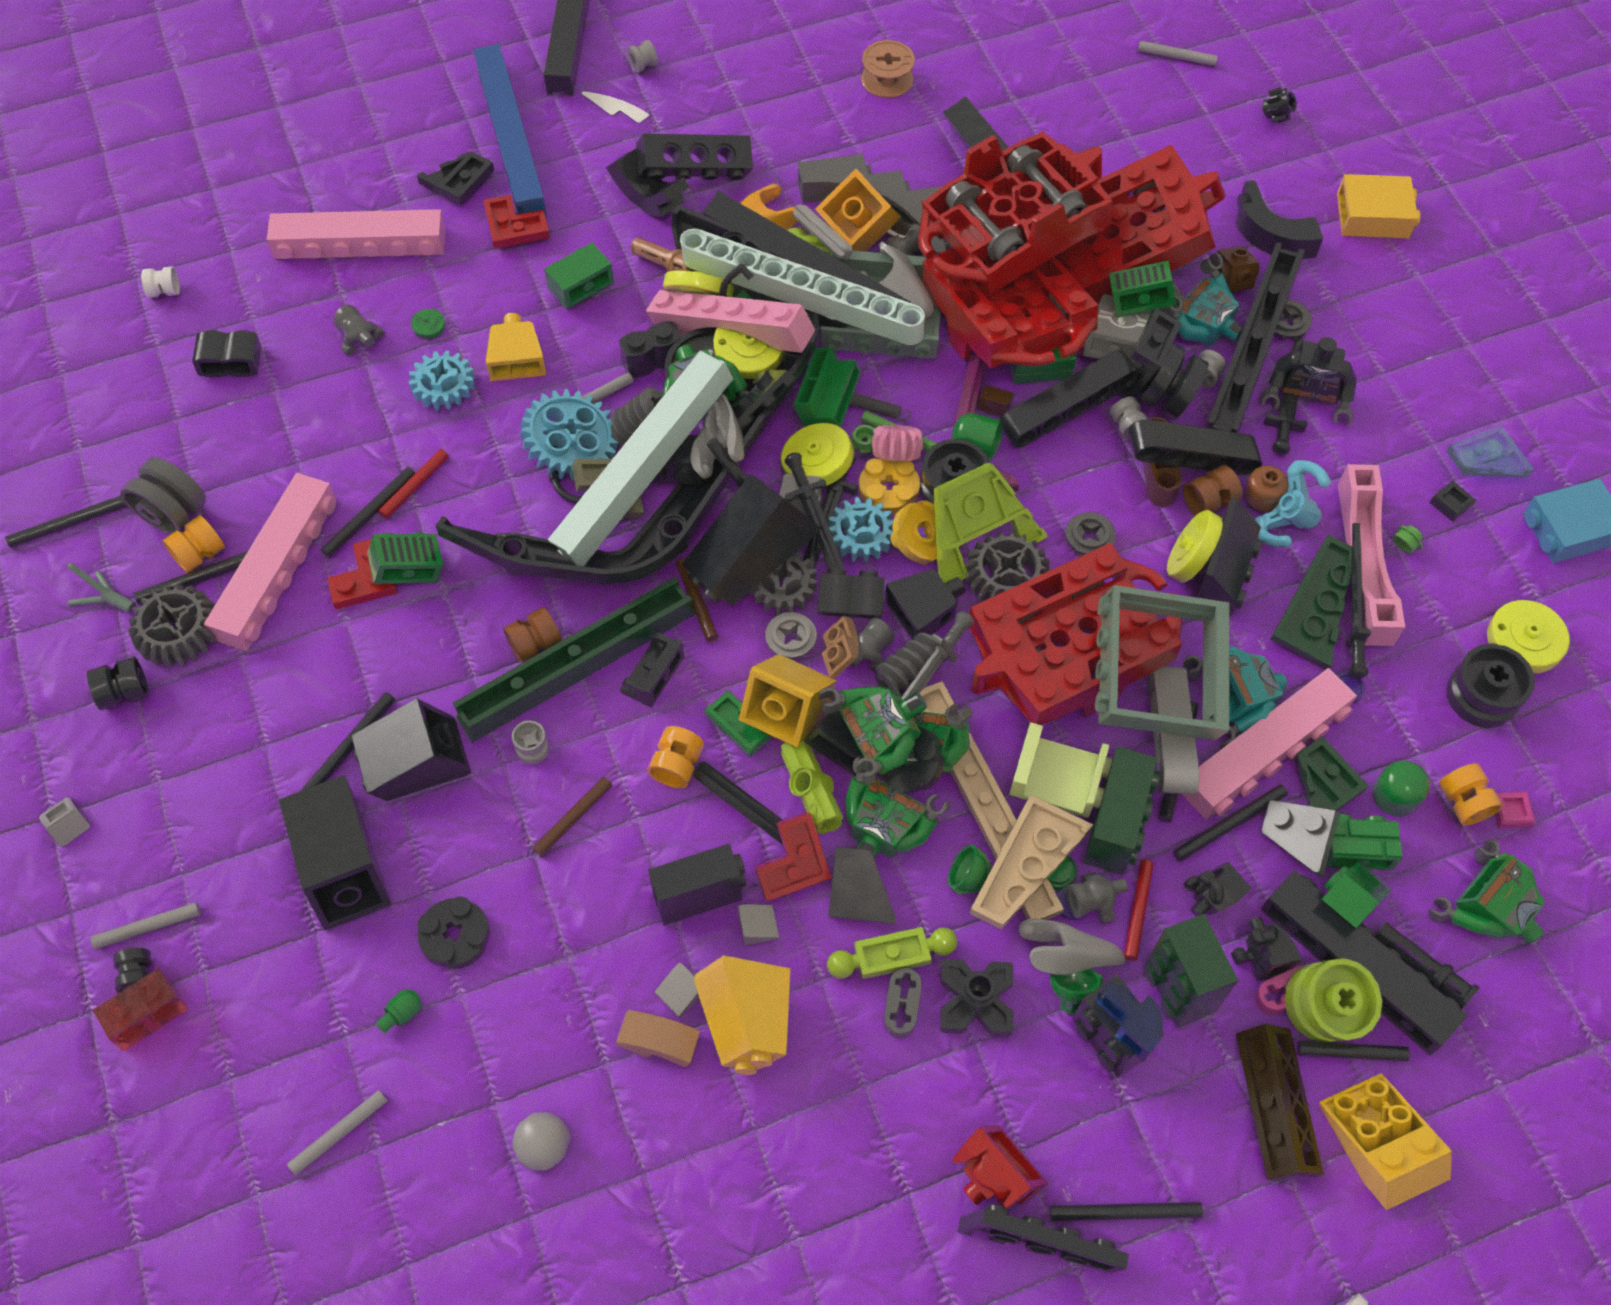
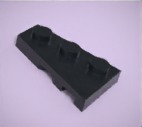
[733,370,795,432]

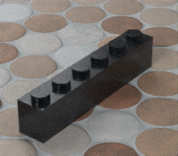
[1260,870,1467,1056]

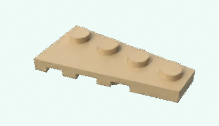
[970,795,1093,930]

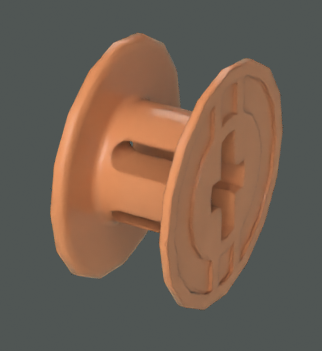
[861,40,915,98]

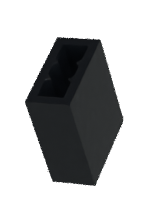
[648,843,746,926]

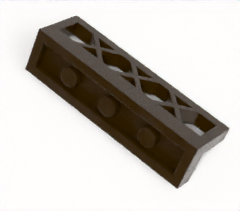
[1236,1024,1324,1181]

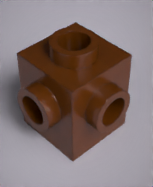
[1217,246,1259,292]

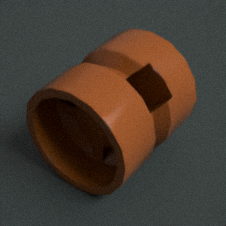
[1183,465,1243,516]
[502,607,562,664]

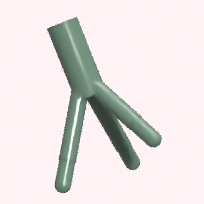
[67,563,136,613]

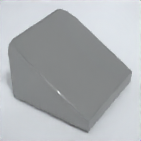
[39,797,90,846]
[738,904,779,945]
[655,962,700,1018]

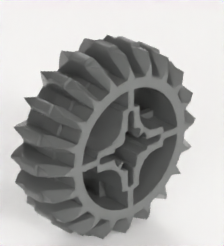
[966,530,1050,603]
[128,583,216,668]

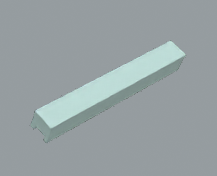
[548,351,733,567]

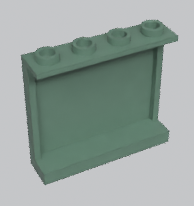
[821,251,941,359]

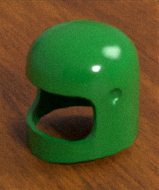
[951,413,1002,462]
[1372,760,1430,817]

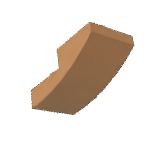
[821,616,859,679]
[615,1010,700,1067]

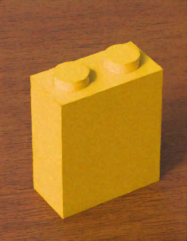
[1337,174,1420,238]

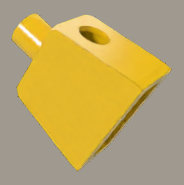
[486,313,546,382]

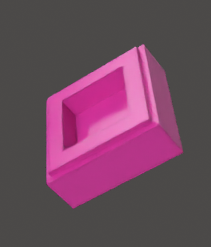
[1495,792,1535,829]

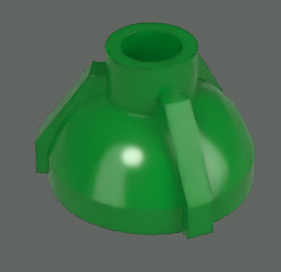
[948,844,992,895]
[1050,968,1103,1014]

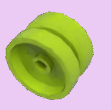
[1284,958,1382,1042]

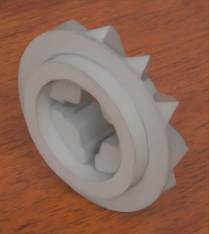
[765,612,817,660]

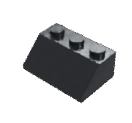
[1196,498,1263,618]

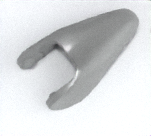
[857,242,934,318]
[691,394,744,479]
[1019,919,1125,975]

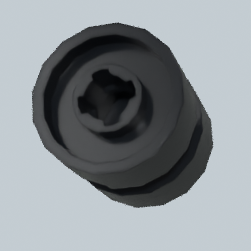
[87,656,149,711]

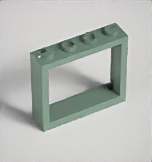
[1095,585,1229,740]

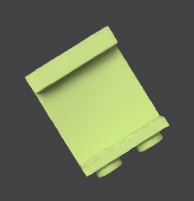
[1009,722,1112,818]

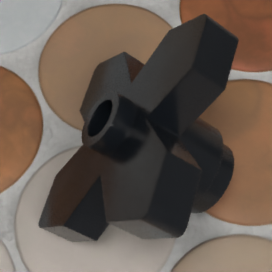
[940,959,1013,1036]

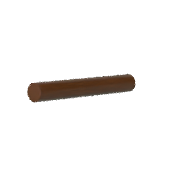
[675,558,718,642]
[532,777,613,857]

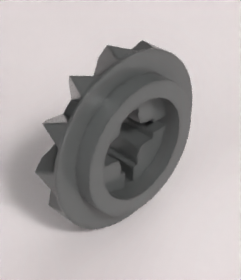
[1275,300,1312,340]
[1065,512,1116,556]

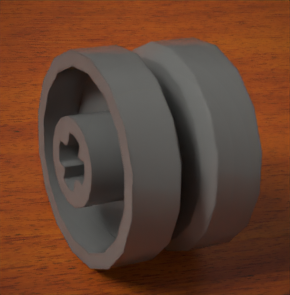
[120,457,206,535]

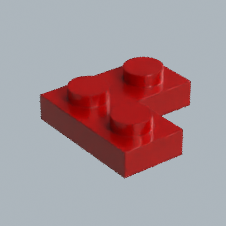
[483,195,550,249]
[327,539,398,610]
[754,812,832,901]

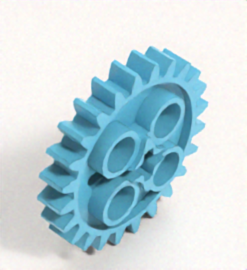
[520,389,619,480]

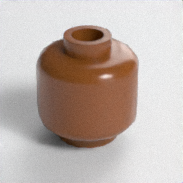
[1244,466,1289,512]

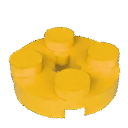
[859,458,920,515]
[890,501,937,565]

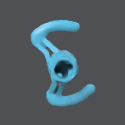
[1255,460,1331,547]

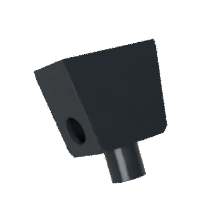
[885,569,966,640]
[803,704,865,776]

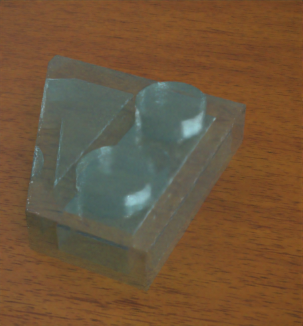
[1446,425,1534,478]

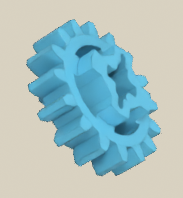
[409,350,475,410]
[829,497,893,562]

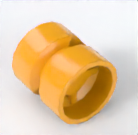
[162,515,225,573]
[647,726,704,789]
[1439,763,1503,826]

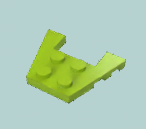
[934,463,1048,583]

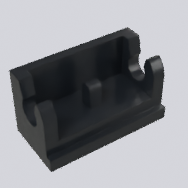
[620,632,684,708]

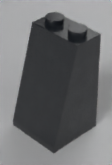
[682,474,822,605]
[279,775,391,930]

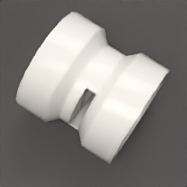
[141,266,180,298]

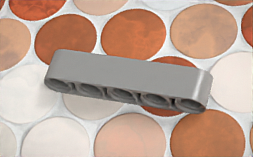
[1149,666,1199,795]

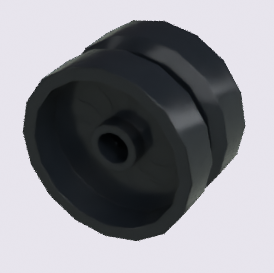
[1138,343,1209,420]
[920,439,990,504]
[1446,643,1535,728]

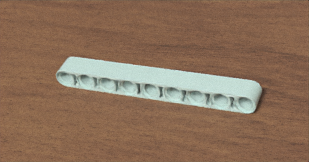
[680,229,925,345]

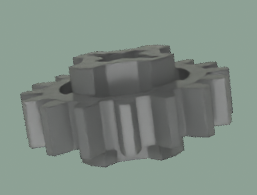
[749,552,817,615]

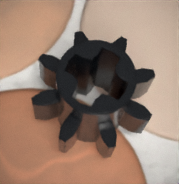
[1262,87,1297,123]

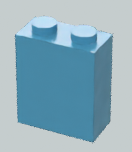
[1523,478,1611,563]

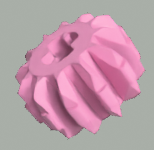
[872,425,923,462]

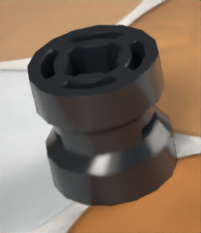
[113,947,153,995]

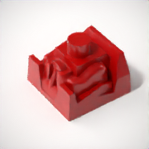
[952,1125,1049,1208]

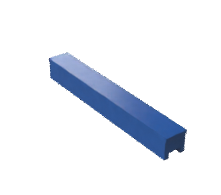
[473,43,547,218]

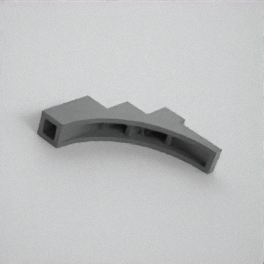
[797,154,950,256]

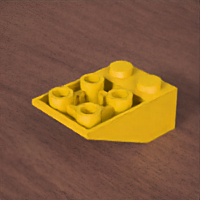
[1319,1073,1452,1210]

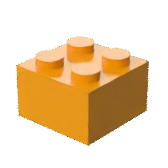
[815,169,901,252]

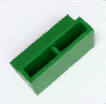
[793,348,861,427]

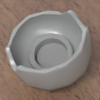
[512,1112,571,1171]

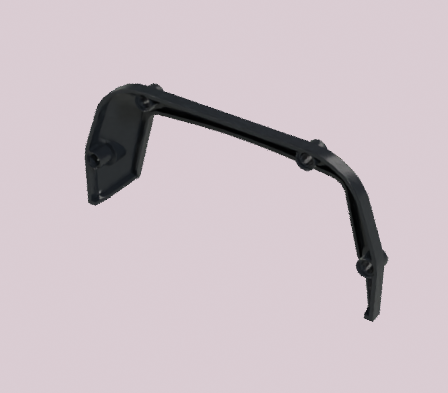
[435,205,819,584]

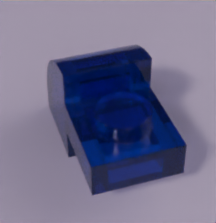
[1095,980,1163,1063]

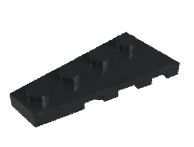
[957,1204,1129,1273]

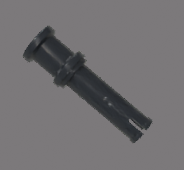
[1374,922,1480,1010]

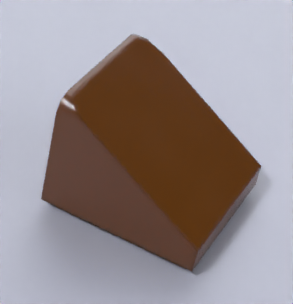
[977,385,1015,417]

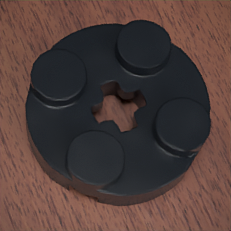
[881,725,944,794]
[418,896,490,969]

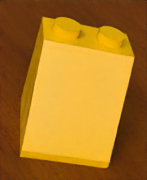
[738,654,837,748]
[694,955,790,1075]

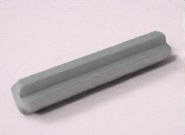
[793,204,853,260]

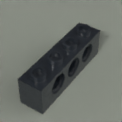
[636,134,753,181]

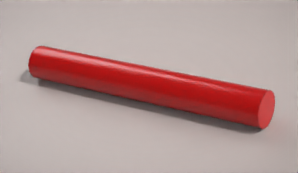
[378,449,449,519]
[1124,860,1154,961]

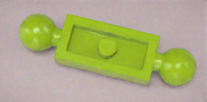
[827,927,958,979]

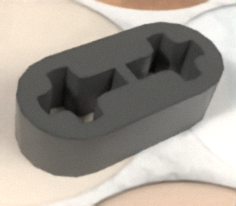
[884,968,922,1038]

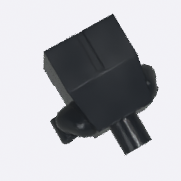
[1183,862,1252,916]
[1231,917,1302,981]

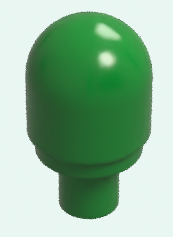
[375,989,422,1034]

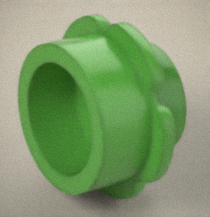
[850,425,874,453]
[1393,525,1423,554]

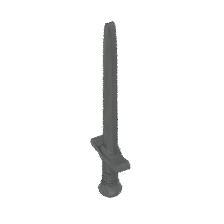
[902,611,974,699]

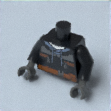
[1260,337,1357,425]

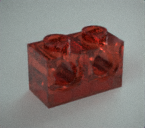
[93,968,188,1051]

